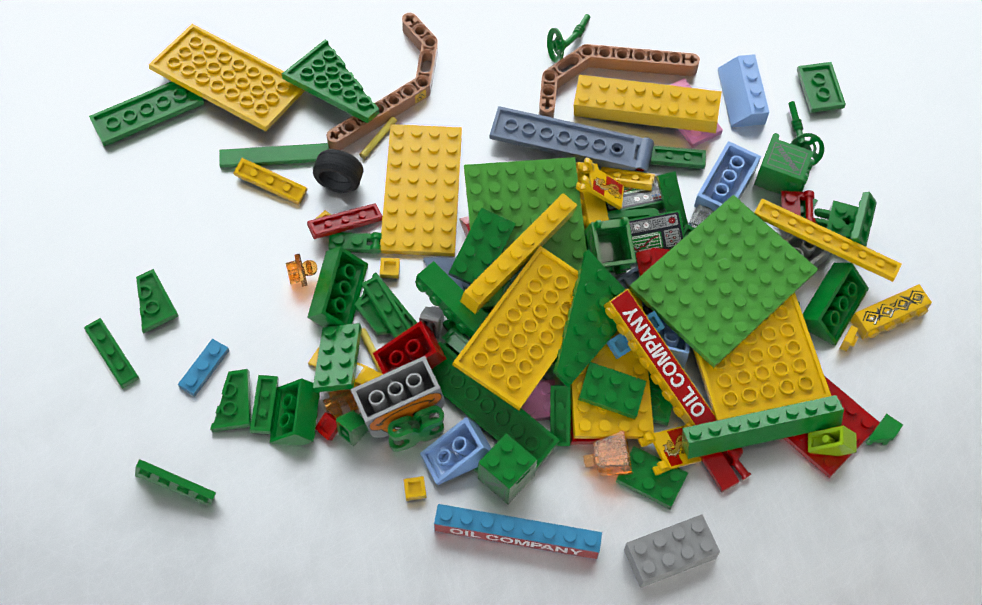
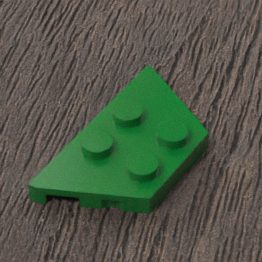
[355,272,417,336]

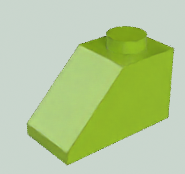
[808,426,857,456]

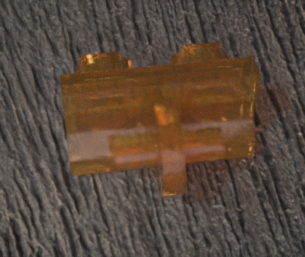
[285,253,318,287]
[323,389,359,418]

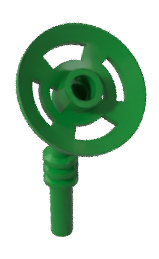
[547,14,591,63]
[788,101,825,166]

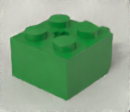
[814,200,859,240]

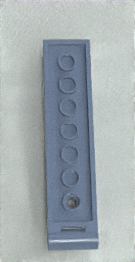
[489,106,654,173]

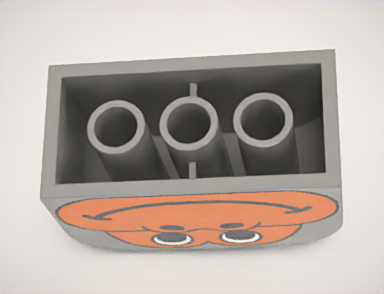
[351,356,445,438]

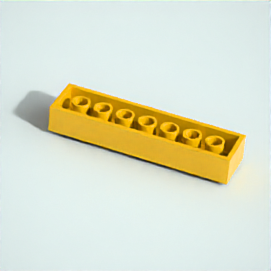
[573,75,722,133]

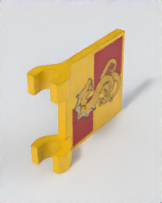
[576,158,624,210]
[638,426,702,475]

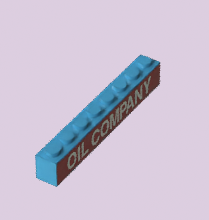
[434,504,602,559]

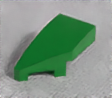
[866,413,903,445]

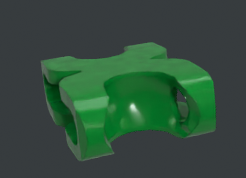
[388,406,444,452]

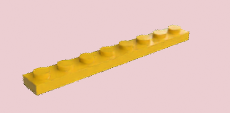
[754,199,902,282]

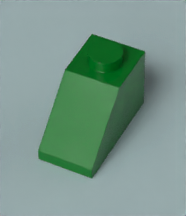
[336,410,369,446]

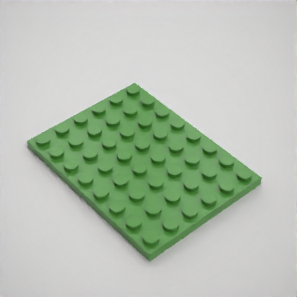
[464,157,587,309]
[629,195,818,368]

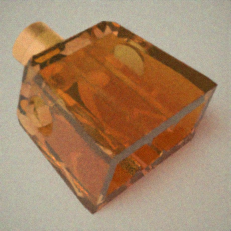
[583,431,633,476]

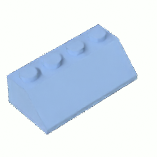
[717,54,770,128]

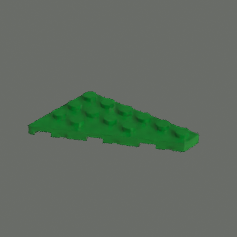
[282,39,379,123]
[553,250,639,387]

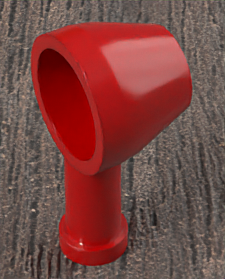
[722,447,751,480]

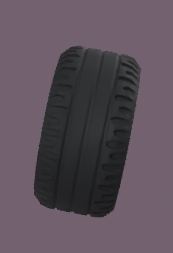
[313,149,364,193]

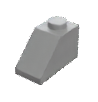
[419,306,444,339]

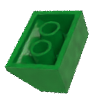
[269,378,320,446]

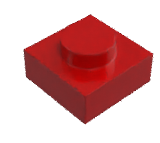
[315,412,338,441]

